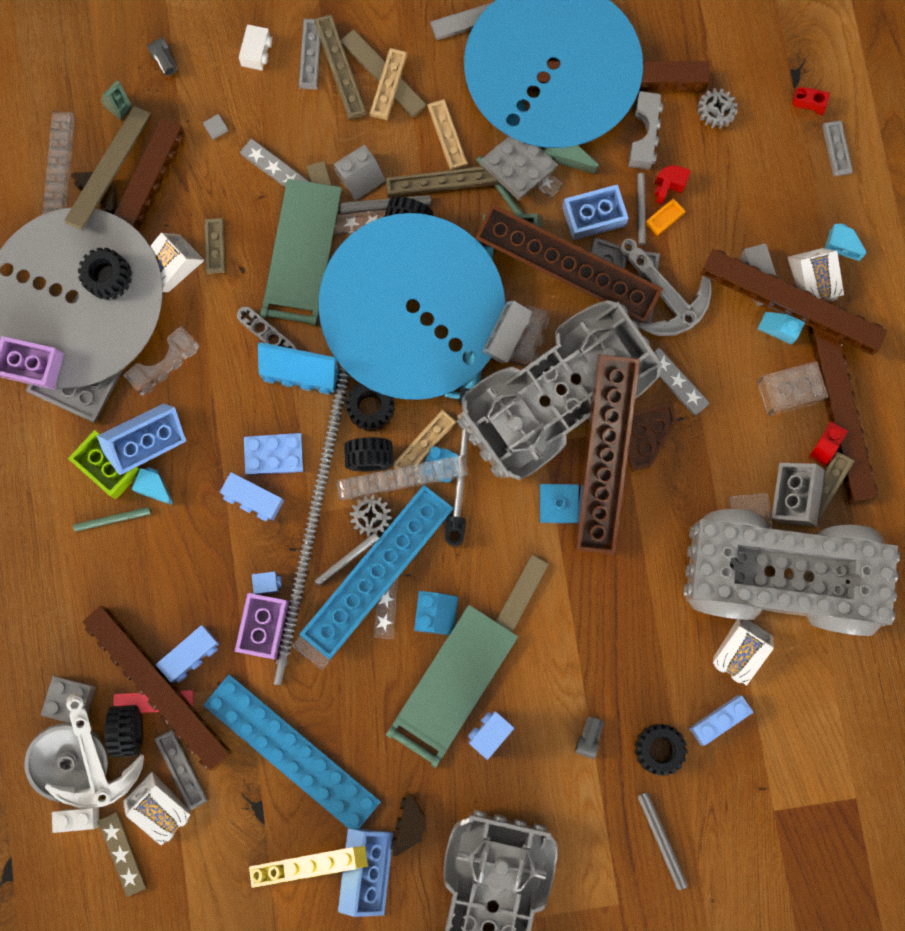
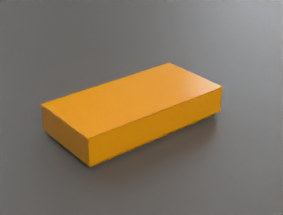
[646,198,686,236]

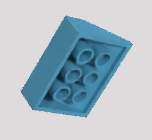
[258,342,340,395]

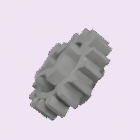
[697,88,738,129]
[350,495,392,537]

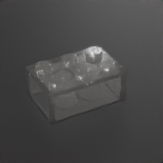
[757,361,829,416]

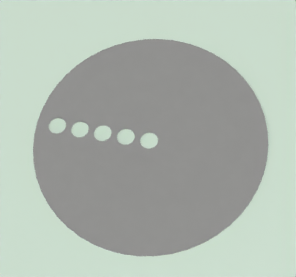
[0,208,163,388]

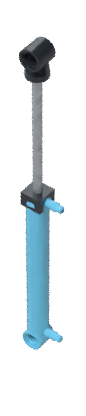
[445,239,494,548]

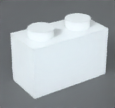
[239,25,273,70]
[52,807,100,833]

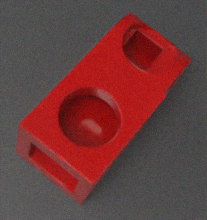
[792,87,830,116]

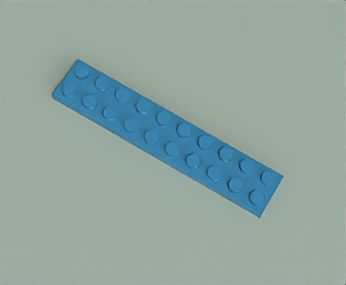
[299,485,454,660]
[203,674,381,829]

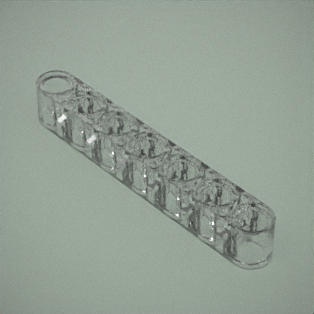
[42,111,75,215]
[336,455,469,501]

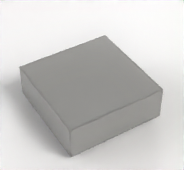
[203,114,228,140]

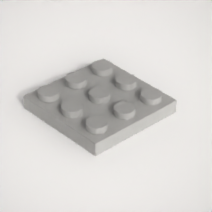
[480,136,558,201]

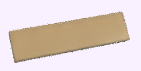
[370,48,407,121]
[427,99,468,170]
[392,409,457,478]

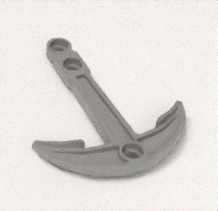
[621,239,711,336]

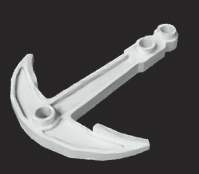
[45,694,144,808]

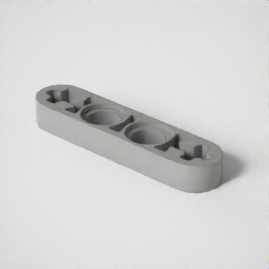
[237,307,296,349]

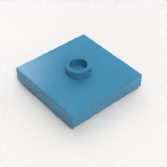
[540,484,579,524]

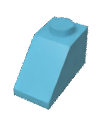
[825,223,866,261]
[757,312,805,345]
[132,467,173,505]

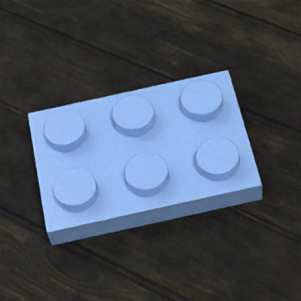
[244,433,304,476]

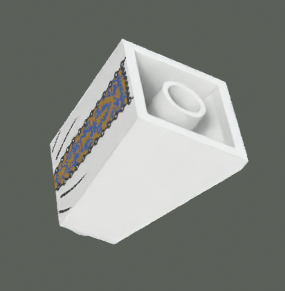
[150,233,204,292]
[787,248,844,301]
[713,619,774,685]
[123,772,190,845]

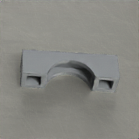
[628,91,663,170]

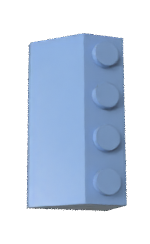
[97,403,186,475]
[338,828,394,917]

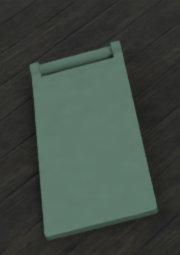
[260,179,342,326]
[386,605,518,768]

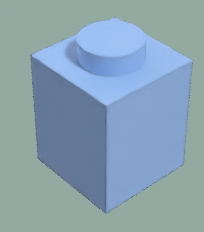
[252,572,282,595]

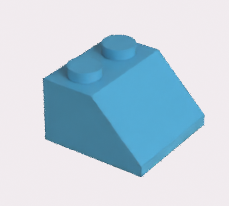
[414,591,458,635]

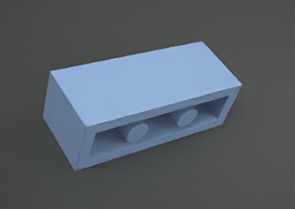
[220,472,284,522]
[156,625,220,683]
[689,695,753,746]

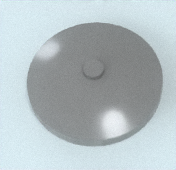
[24,723,108,802]

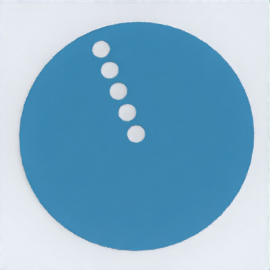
[464,0,643,148]
[319,213,505,400]

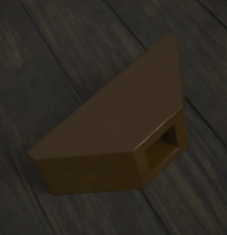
[71,172,118,215]
[390,793,426,856]

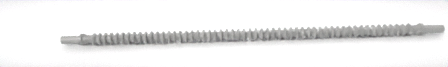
[273,367,350,685]

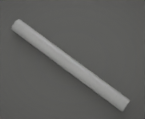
[637,173,646,246]
[315,533,380,586]

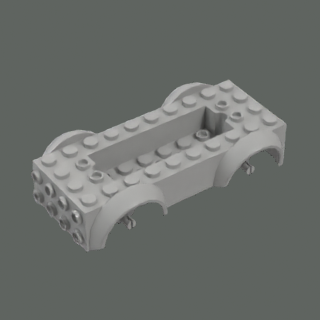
[457,300,662,480]
[683,509,900,636]
[443,810,558,931]

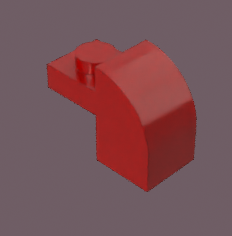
[654,165,691,205]
[808,422,848,467]

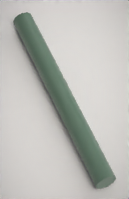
[476,156,523,214]
[73,507,151,532]

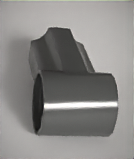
[146,37,178,76]
[575,716,604,759]

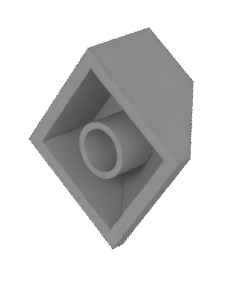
[334,144,386,201]

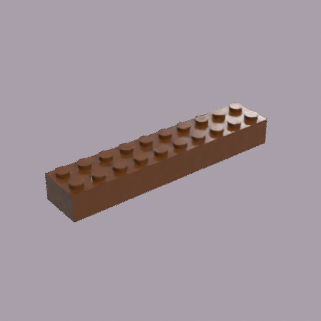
[475,204,663,323]
[574,354,640,554]

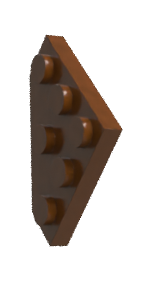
[628,402,677,472]

